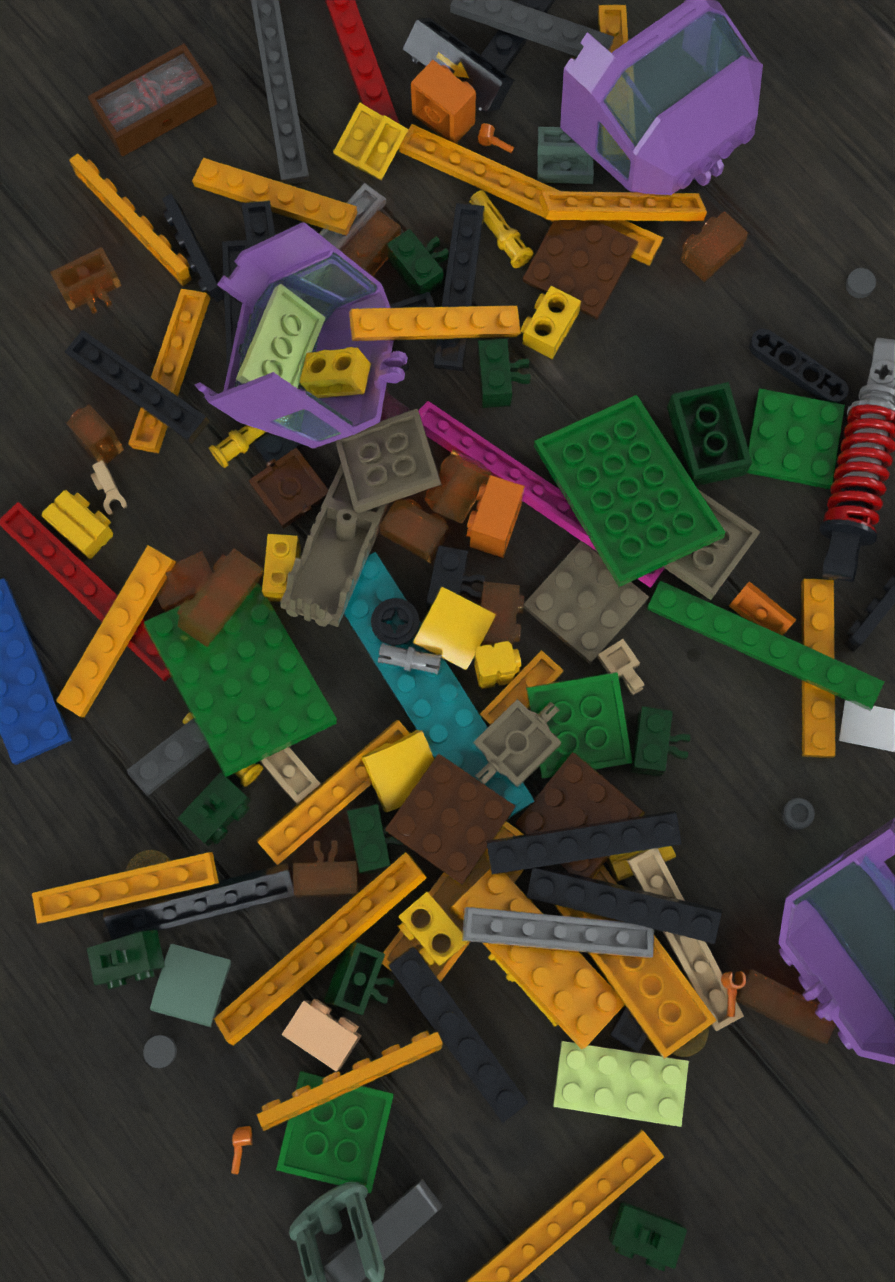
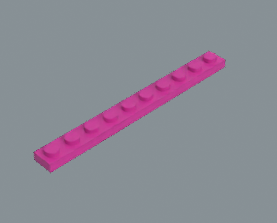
[419,401,665,588]

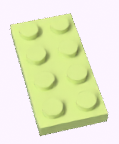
[236,284,326,388]
[553,1041,689,1127]

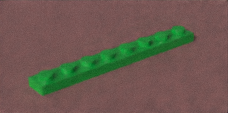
[647,581,885,711]

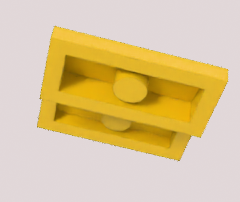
[333,102,409,181]
[412,587,496,670]
[361,730,434,812]

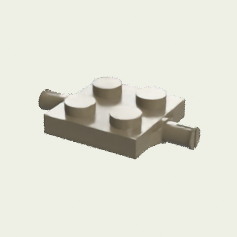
[473,699,562,788]

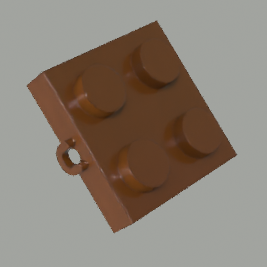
[248,448,329,529]

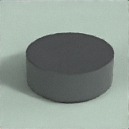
[845,268,876,298]
[782,798,815,830]
[143,1035,177,1068]

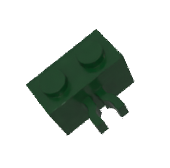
[387,229,449,296]
[478,339,531,408]
[630,706,690,777]
[178,772,251,846]
[347,804,404,875]
[87,930,165,989]
[324,942,394,1016]
[609,1201,687,1271]

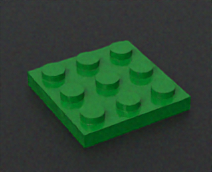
[747,388,845,489]
[526,672,632,779]
[276,1071,394,1193]

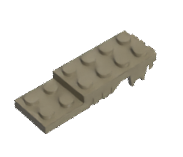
[281,464,389,627]

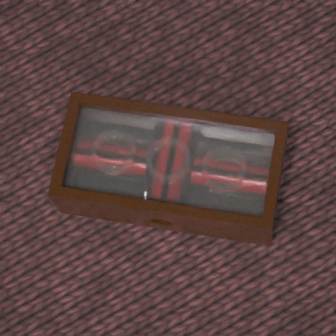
[87,43,217,157]

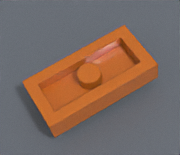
[729,581,796,636]

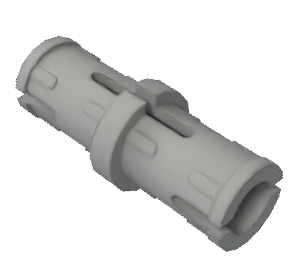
[378,643,442,674]

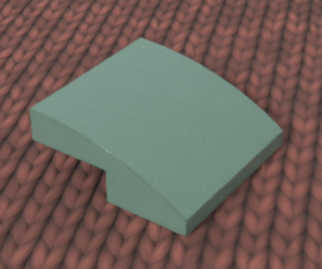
[537,127,594,184]
[150,944,231,1027]

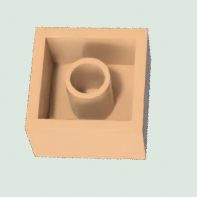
[282,999,362,1071]

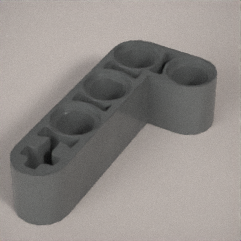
[322,1179,443,1282]

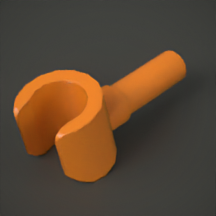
[478,123,515,154]
[721,971,746,1017]
[231,1126,252,1174]

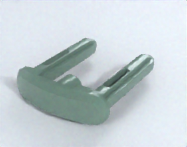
[289,1182,385,1282]

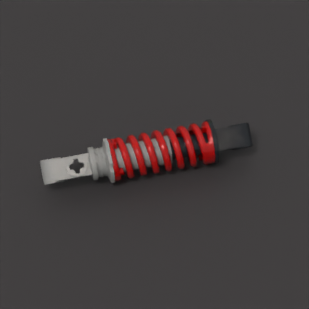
[819,338,895,582]

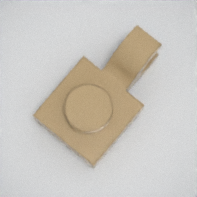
[91,460,127,515]
[597,639,644,696]

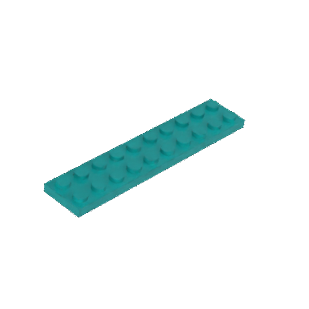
[344,552,535,819]

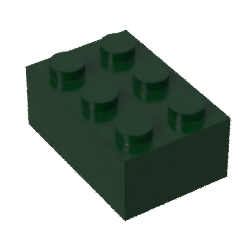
[667,382,752,486]

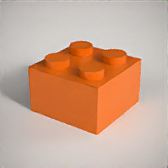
[411,60,476,144]
[467,475,525,558]

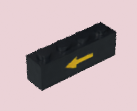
[403,18,514,112]

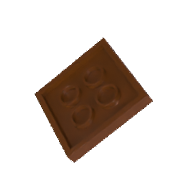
[522,220,638,320]
[515,752,645,878]
[385,754,516,885]

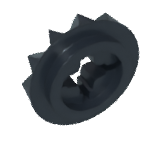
[371,598,420,646]

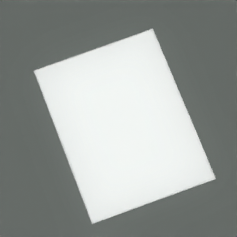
[839,700,895,752]

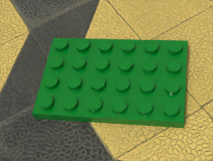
[534,395,726,587]
[144,573,337,777]

